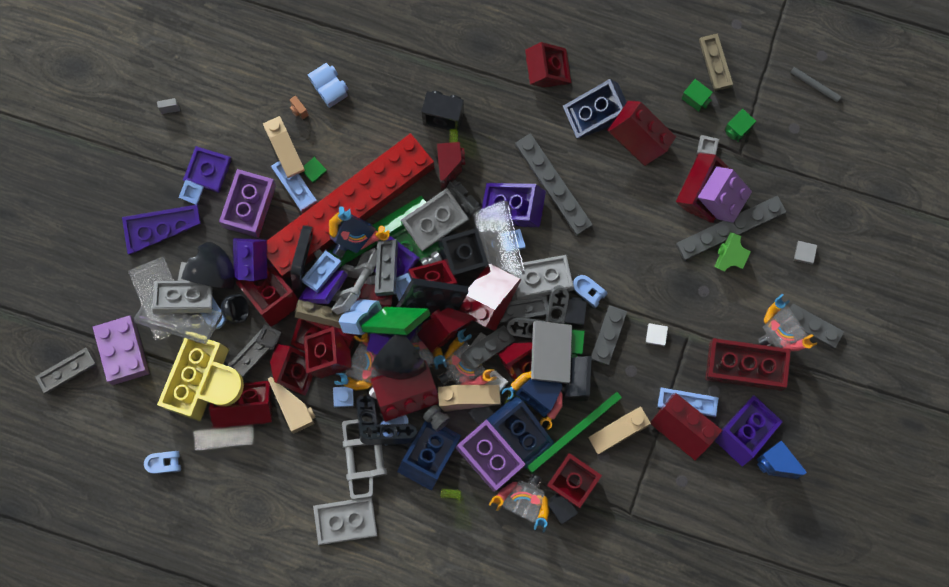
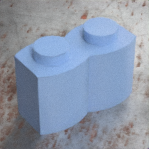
[308,63,348,108]
[339,299,382,335]

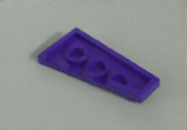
[122,205,201,255]

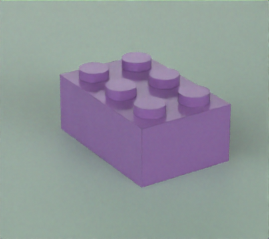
[219,169,276,238]
[93,316,150,385]
[455,419,526,492]

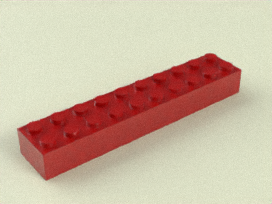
[267,133,435,281]

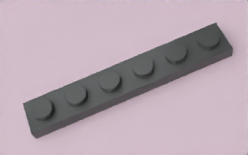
[515,133,593,236]
[676,195,786,261]

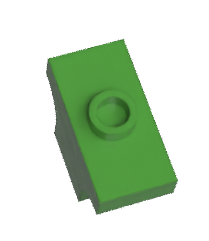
[714,232,751,271]

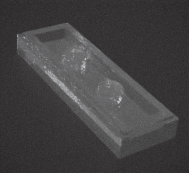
[194,424,254,451]

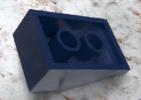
[563,79,627,139]
[487,395,555,469]
[397,421,461,491]

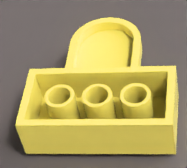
[157,333,244,421]

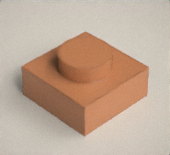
[290,95,309,120]

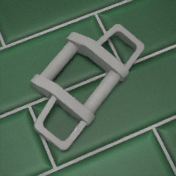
[331,248,377,315]
[342,419,387,500]

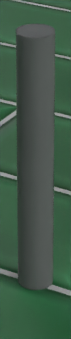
[790,67,841,102]

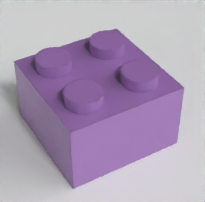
[698,167,752,223]

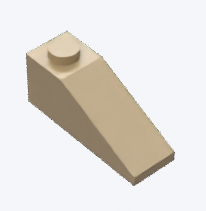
[263,116,305,178]
[268,377,316,434]
[438,385,501,412]
[588,407,651,454]

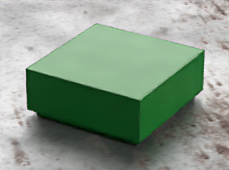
[303,157,327,184]

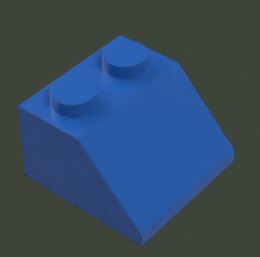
[756,441,807,479]

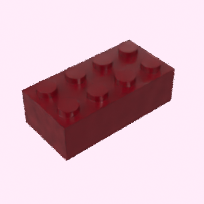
[705,338,791,391]

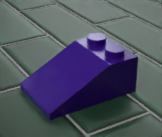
[480,183,546,227]
[714,395,782,466]

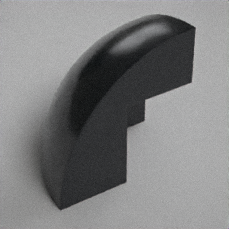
[181,242,235,289]
[371,334,427,379]

